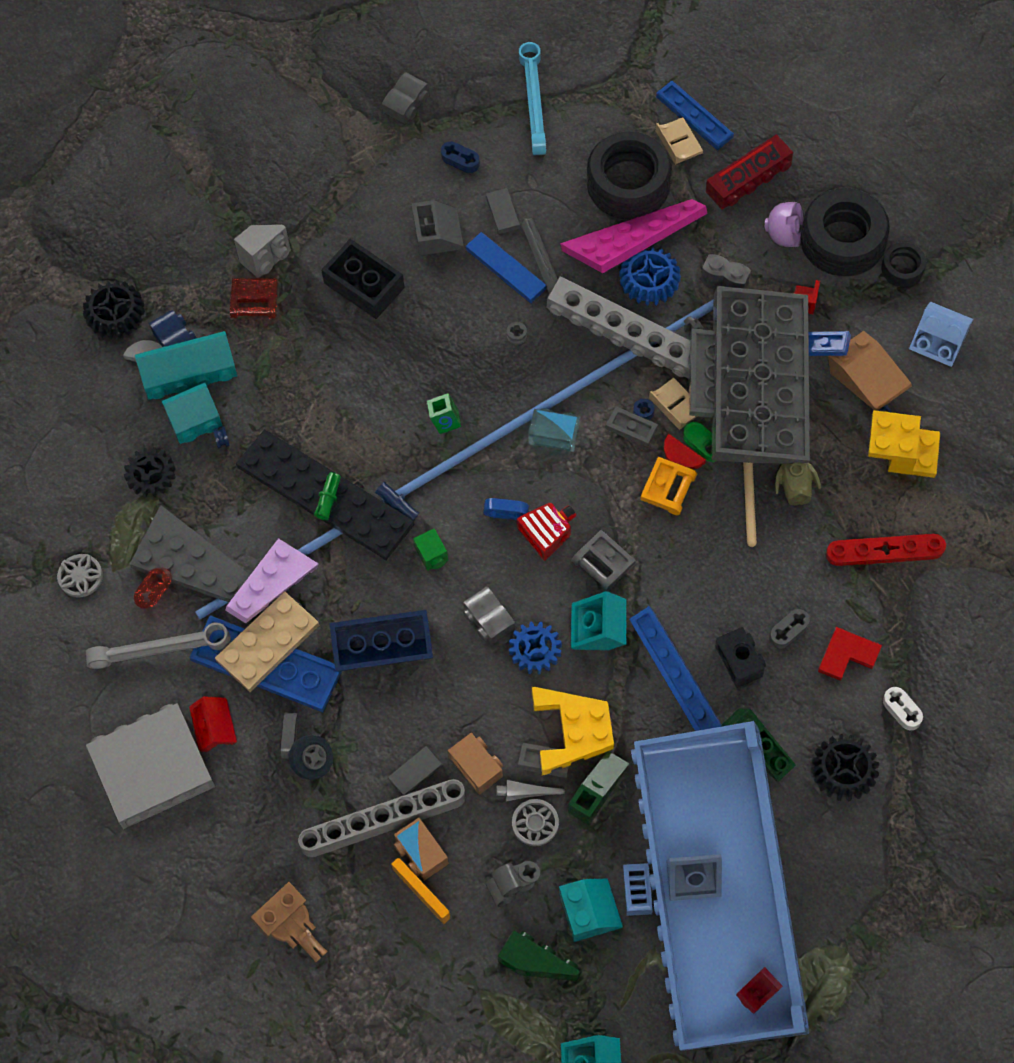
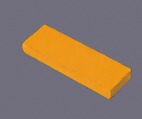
[391,858,450,924]

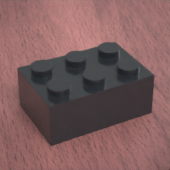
[321,239,405,319]

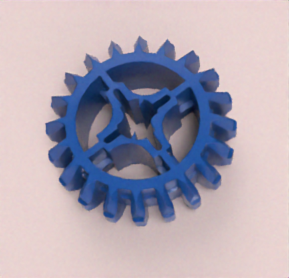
[619,247,681,306]

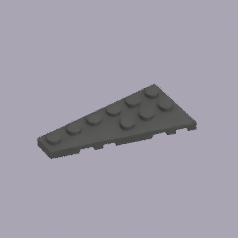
[130,505,261,613]

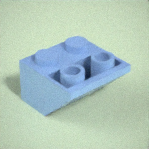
[909,302,973,367]

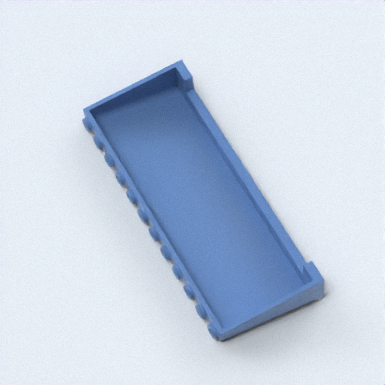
[631,721,809,1051]

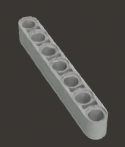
[298,779,466,857]

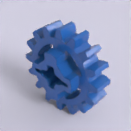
[509,621,562,675]

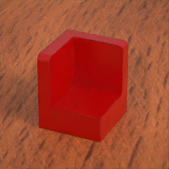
[794,280,820,315]

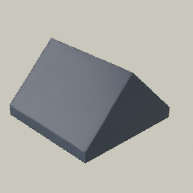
[666,854,722,901]

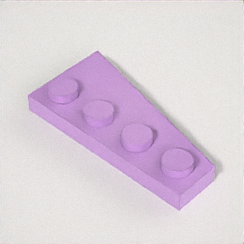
[225,538,318,623]

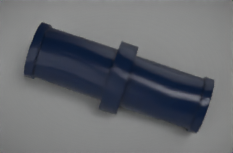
[374,481,420,521]

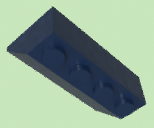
[329,610,433,672]

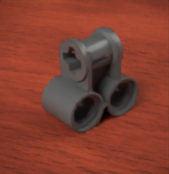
[486,861,540,907]

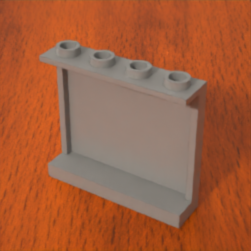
[86,703,215,829]

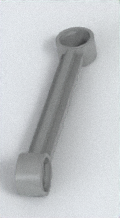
[86,623,231,669]

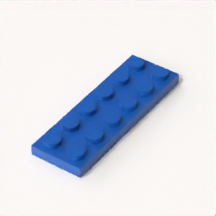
[189,615,342,712]

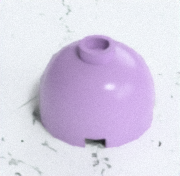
[765,202,803,247]

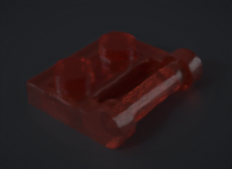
[230,278,278,318]

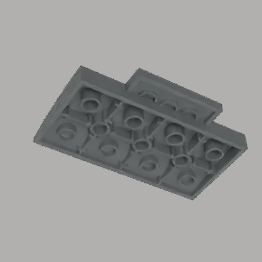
[689,286,810,464]

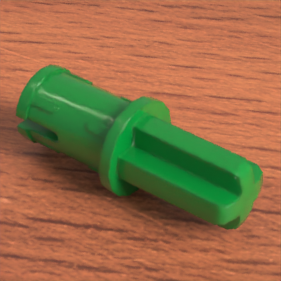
[314,472,341,520]

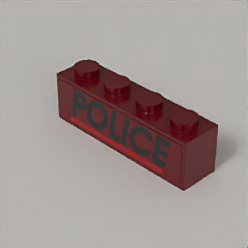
[705,134,794,210]

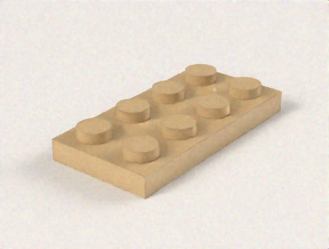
[215,591,320,692]

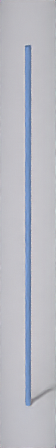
[195,300,713,620]

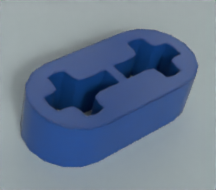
[483,498,529,520]

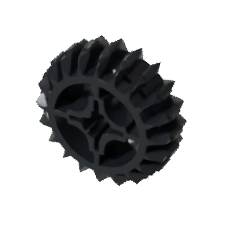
[83,279,145,339]
[811,734,879,802]

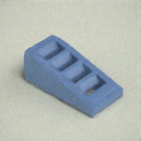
[623,863,653,916]

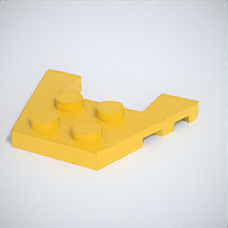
[532,687,614,775]

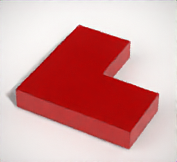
[818,627,882,681]

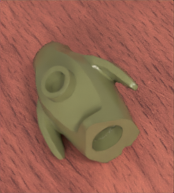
[775,462,821,506]

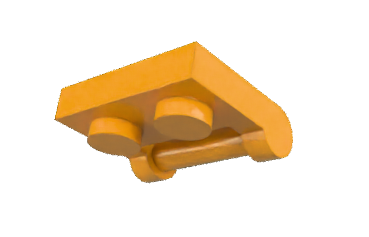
[640,457,697,515]

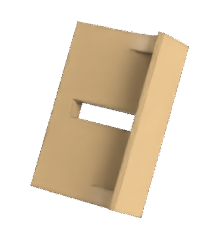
[656,117,703,165]
[649,378,697,430]

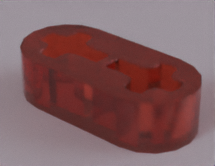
[134,568,172,608]

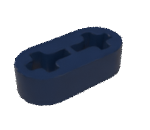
[441,141,480,173]

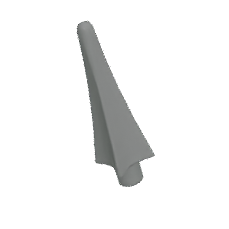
[496,780,565,801]

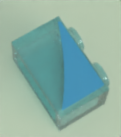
[528,409,580,452]

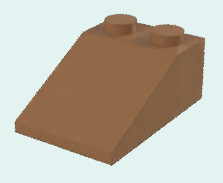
[828,331,912,411]

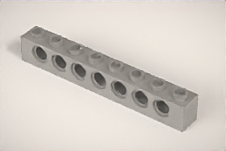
[546,276,690,379]

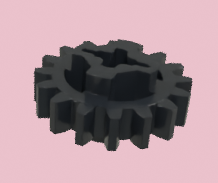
[124,447,176,498]

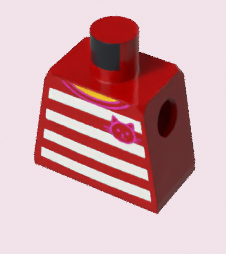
[517,503,576,561]

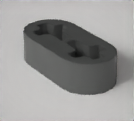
[770,609,810,649]
[281,713,298,759]

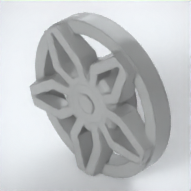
[57,554,103,597]
[512,799,559,847]

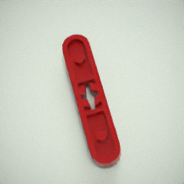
[826,534,946,566]

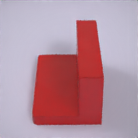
[189,696,237,752]

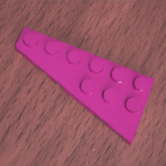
[560,199,707,273]

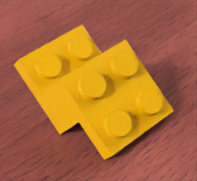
[868,410,940,478]

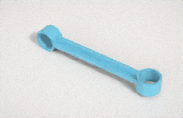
[519,42,546,155]

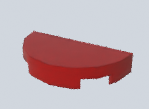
[664,433,706,469]

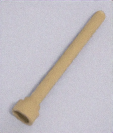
[743,462,757,547]

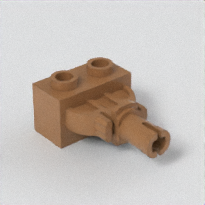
[251,882,328,963]

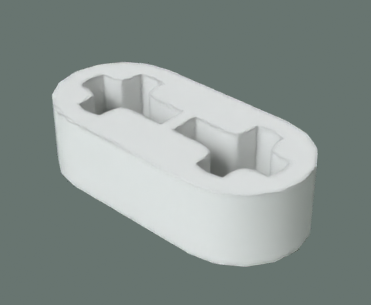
[883,687,923,730]

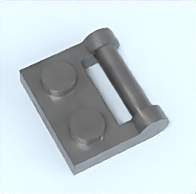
[571,530,636,592]

